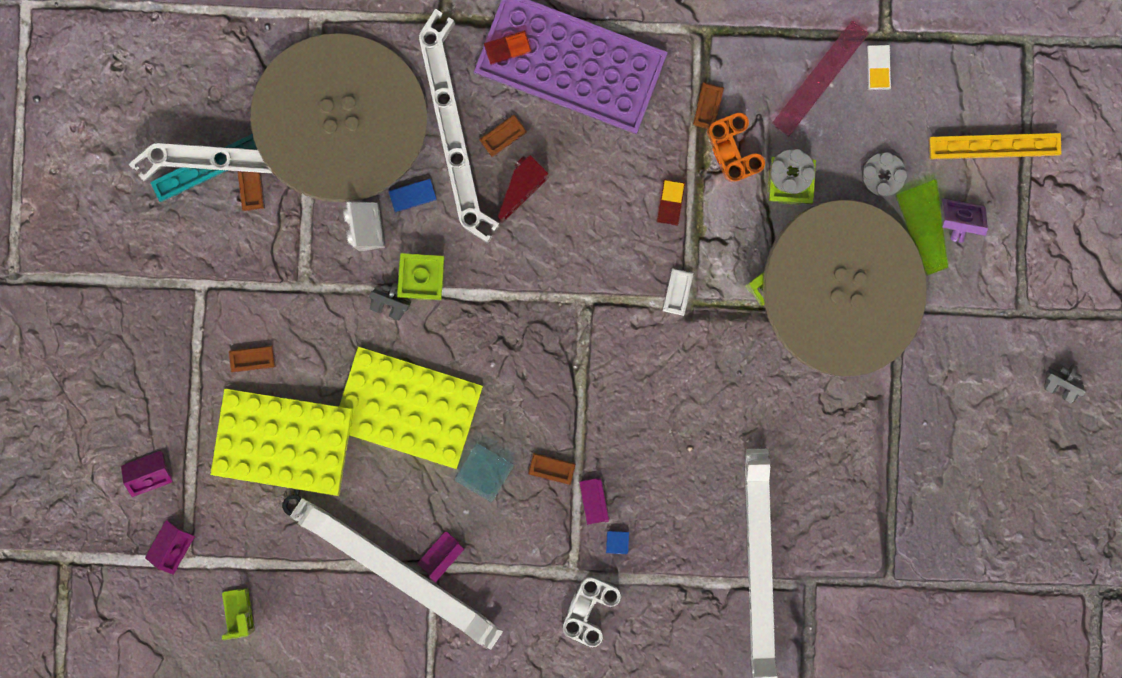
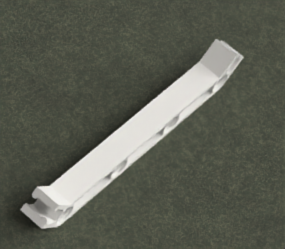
[419,9,500,243]
[129,143,272,181]
[745,449,777,678]
[290,498,503,650]

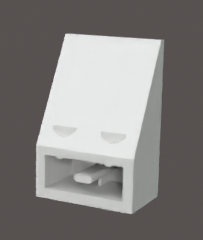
[344,202,385,251]

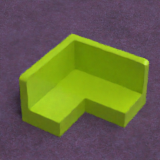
[222,588,255,640]

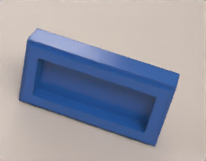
[388,179,437,213]

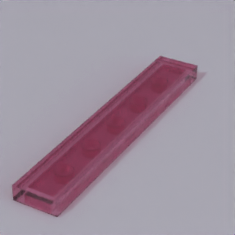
[772,21,869,137]

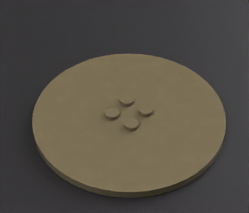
[250,33,427,202]
[763,200,927,376]

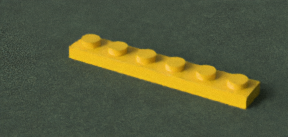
[929,133,1062,160]

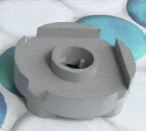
[770,149,815,194]
[862,152,907,197]

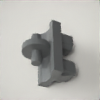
[369,282,411,321]
[1044,364,1086,403]

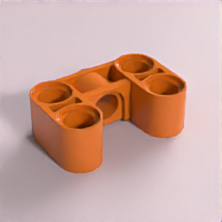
[707,113,765,182]

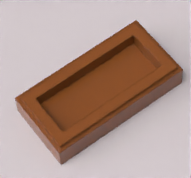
[693,83,724,130]
[479,114,527,158]
[237,171,265,211]
[229,346,275,373]
[528,453,576,485]

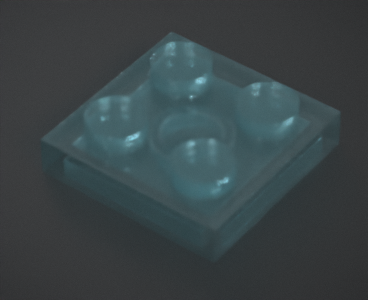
[455,443,514,503]

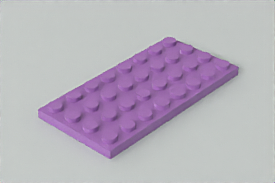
[474,0,668,134]

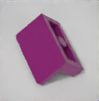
[121,451,173,497]
[579,477,609,525]
[145,520,195,575]
[418,531,465,582]

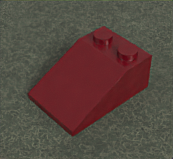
[498,155,549,223]

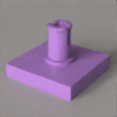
[940,199,988,243]

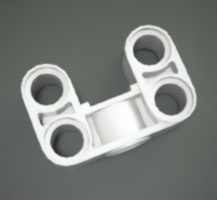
[563,576,621,647]

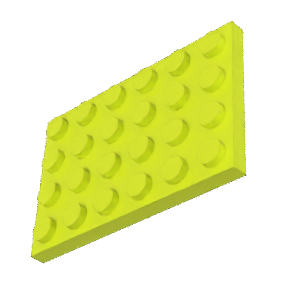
[339,347,483,469]
[210,389,353,496]

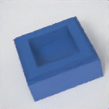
[606,531,629,554]

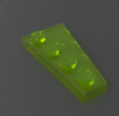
[895,179,948,276]

